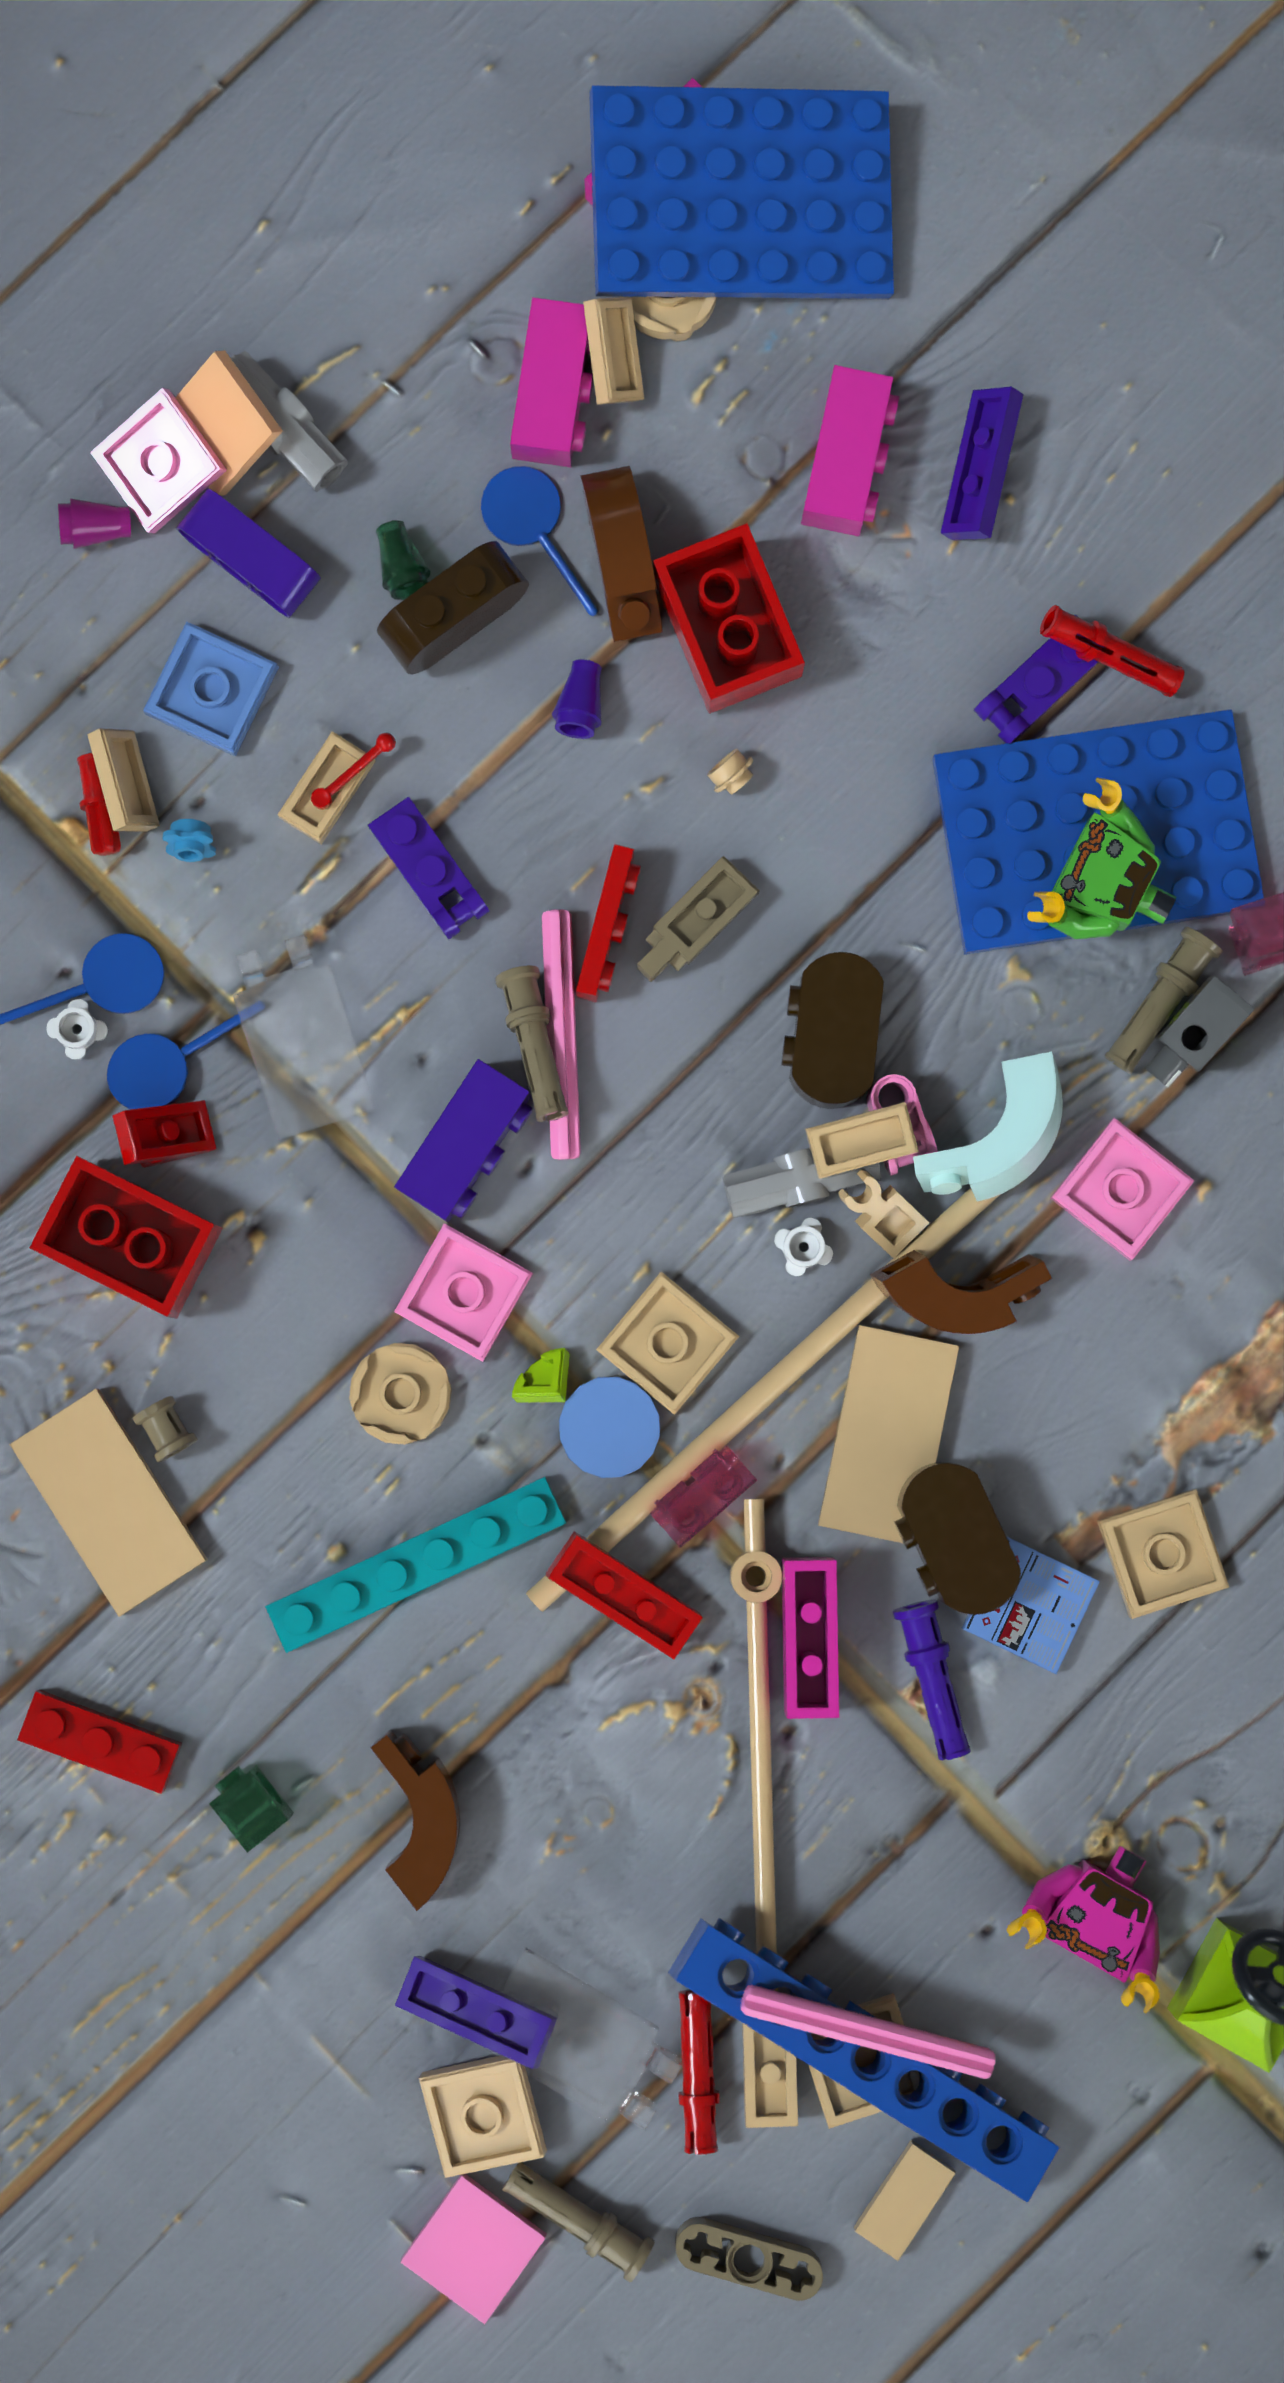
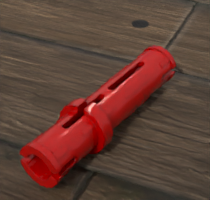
[1040,605,1185,697]
[678,1990,720,2155]

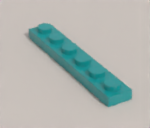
[265,1477,567,1653]

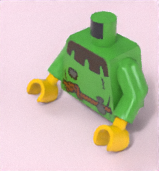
[1027,777,1177,939]

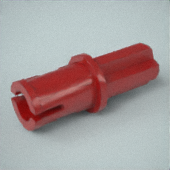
[77,753,121,856]

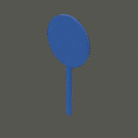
[481,466,598,616]
[0,933,164,1025]
[107,1001,266,1110]

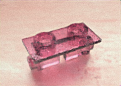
[650,1445,757,1548]

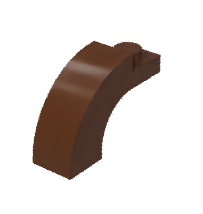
[580,466,663,642]
[870,1250,1052,1334]
[371,1730,460,1911]

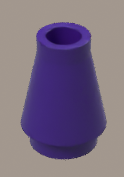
[552,659,602,739]

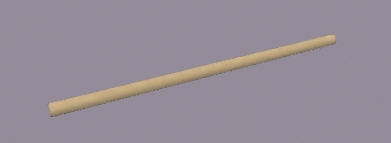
[526,1188,1001,1612]

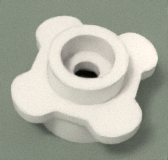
[46,999,108,1060]
[774,1218,833,1276]

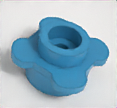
[162,819,216,862]

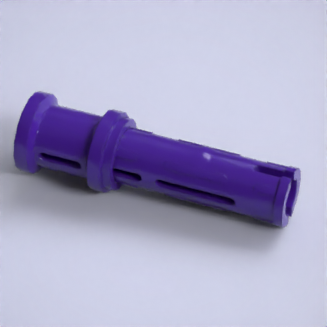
[893,1599,971,1760]

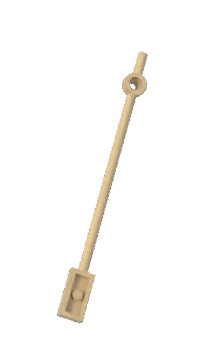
[730,1498,798,2128]

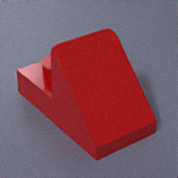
[112,1100,217,1168]

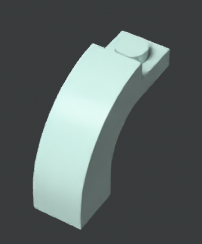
[913,1051,1063,1202]

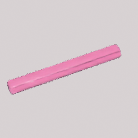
[542,909,581,1160]
[741,1985,995,2079]

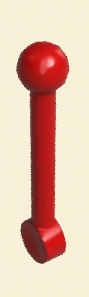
[311,733,396,810]

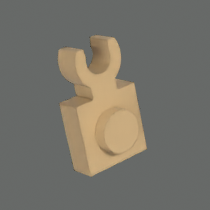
[838,1169,929,1259]

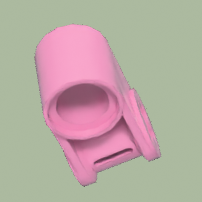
[866,1074,938,1176]

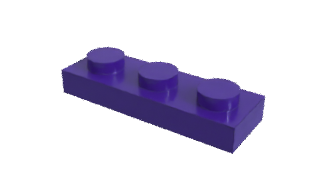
[940,386,1024,540]
[395,1956,557,2069]

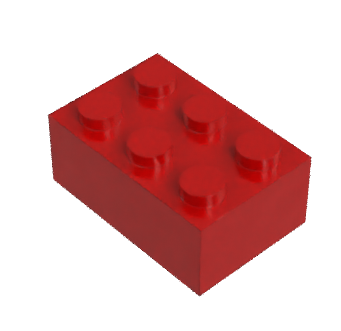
[653,523,805,714]
[29,1156,223,1319]

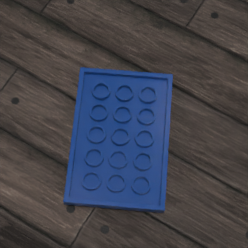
[589,85,894,299]
[932,709,1265,955]

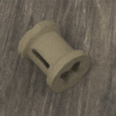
[133,1396,198,1463]

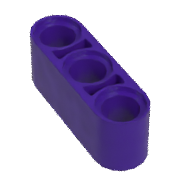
[176,489,321,618]

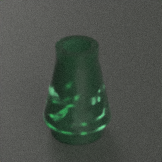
[376,520,431,600]

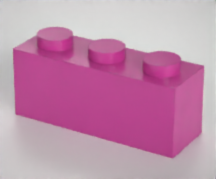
[510,297,593,468]
[801,365,899,537]
[782,1557,839,1719]

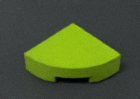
[512,1348,570,1403]

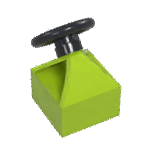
[1167,1918,1284,2073]

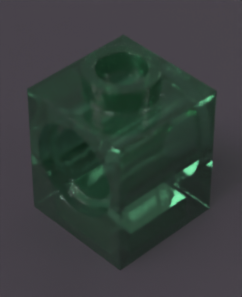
[209,1765,294,1853]

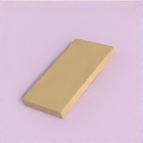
[818,1325,959,1544]
[9,1388,208,1617]

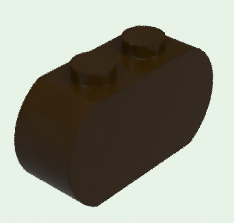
[377,541,529,675]
[781,952,884,1109]
[894,1462,1021,1615]

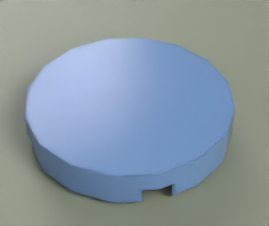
[559,1377,660,1478]

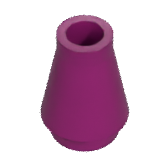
[58,498,131,549]

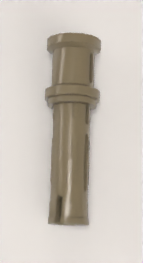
[1104,927,1223,1074]
[495,965,569,1122]
[502,2162,655,2282]

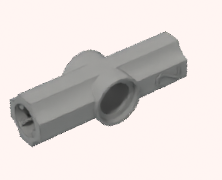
[231,351,348,492]
[722,1148,881,1218]

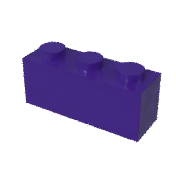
[394,1059,533,1223]

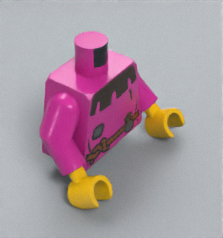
[1007,1846,1160,2014]

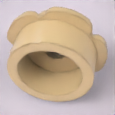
[707,748,753,795]

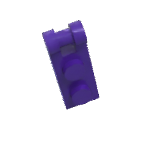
[974,614,1104,745]
[368,796,490,940]

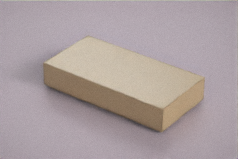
[583,297,645,405]
[87,728,160,832]
[277,731,376,845]
[805,1102,919,1179]
[854,2140,956,2261]

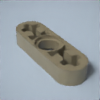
[675,2217,823,2301]

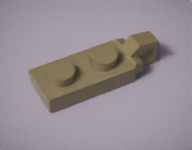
[637,856,760,982]

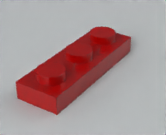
[576,844,641,1002]
[545,1531,703,1660]
[17,1690,182,1794]

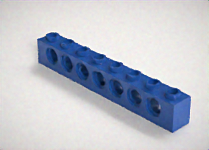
[668,1918,1060,2203]

